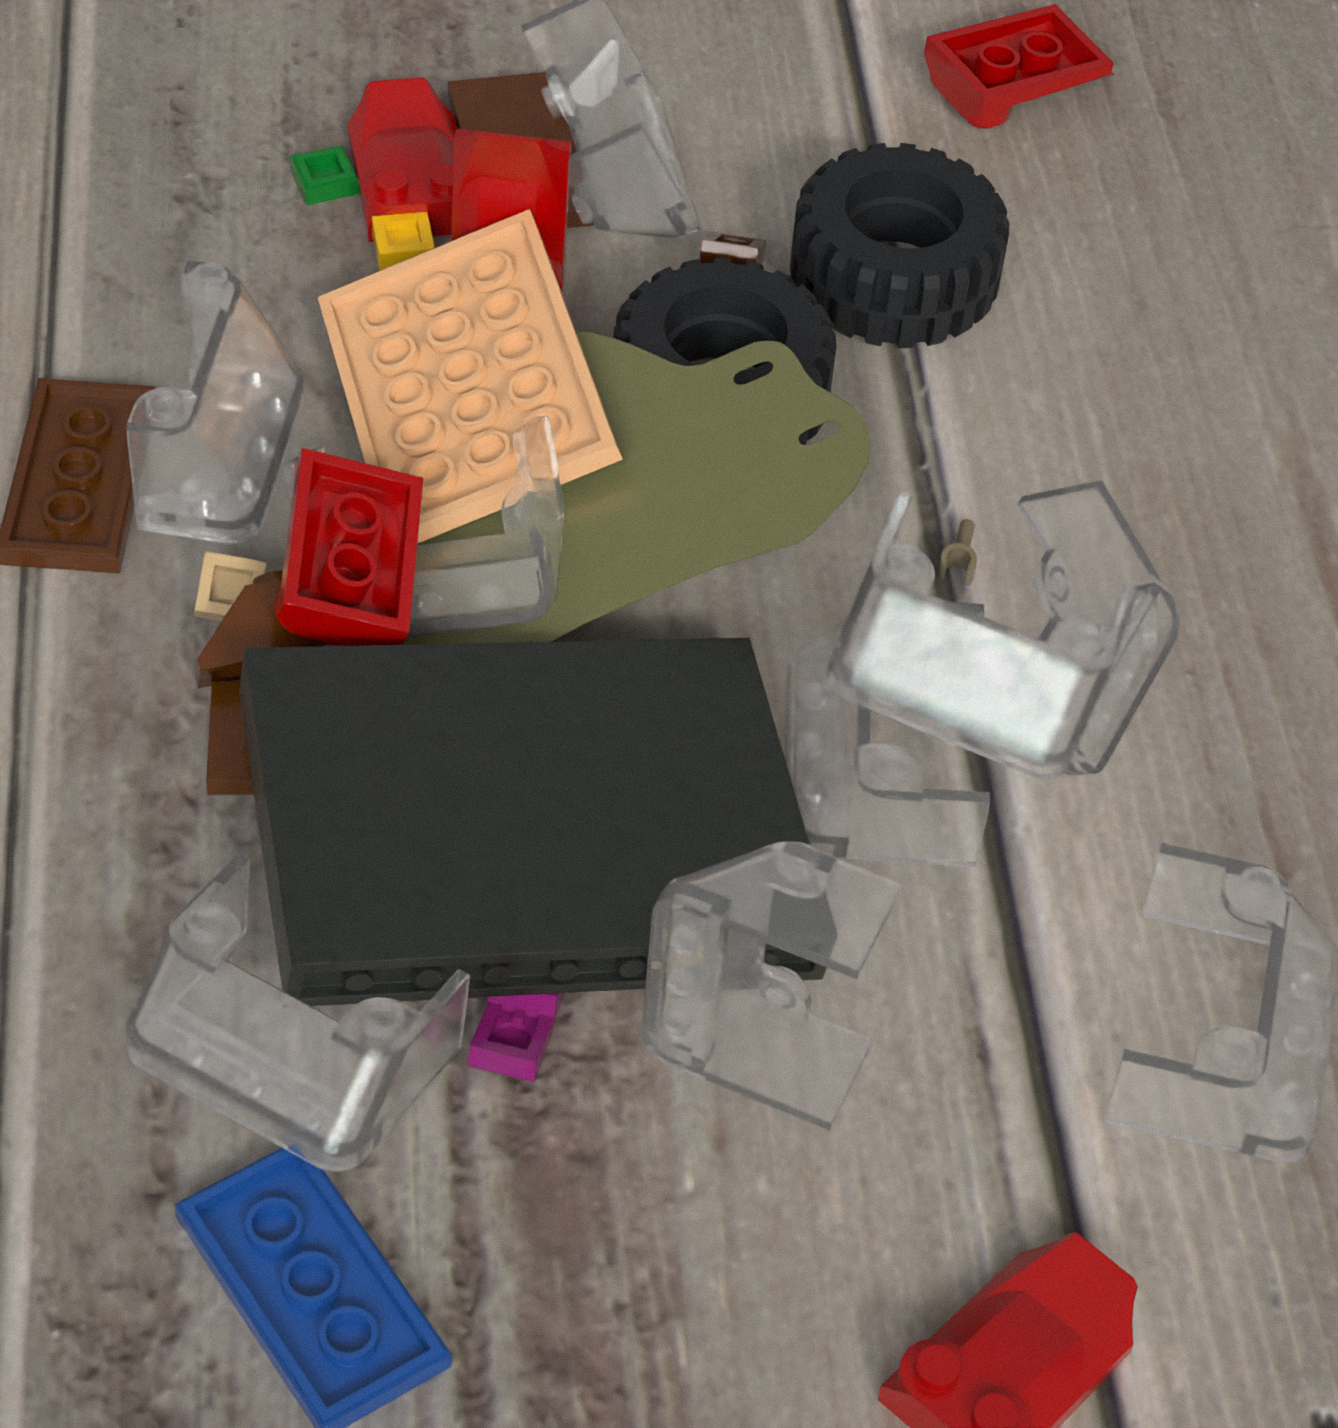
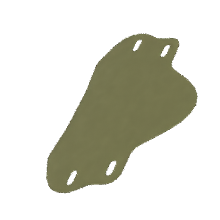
[403,332,870,645]

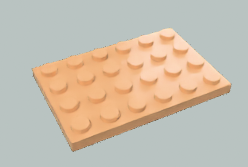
[318,209,623,544]

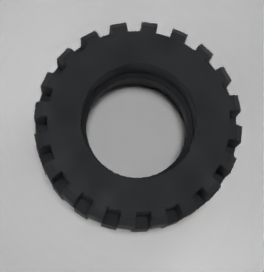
[790,143,1010,348]
[613,258,837,445]

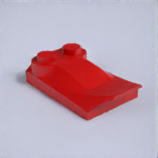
[924,4,1115,129]
[348,77,458,242]
[451,129,571,292]
[274,448,423,646]
[877,1232,1138,1428]

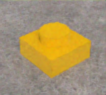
[372,212,435,271]

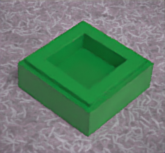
[290,146,359,205]

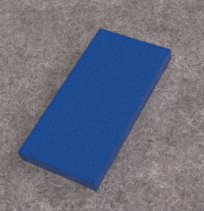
[174,1138,452,1428]

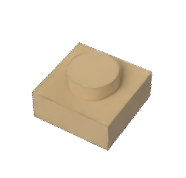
[193,551,267,622]

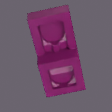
[468,993,564,1082]

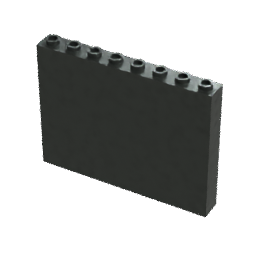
[239,637,837,1008]

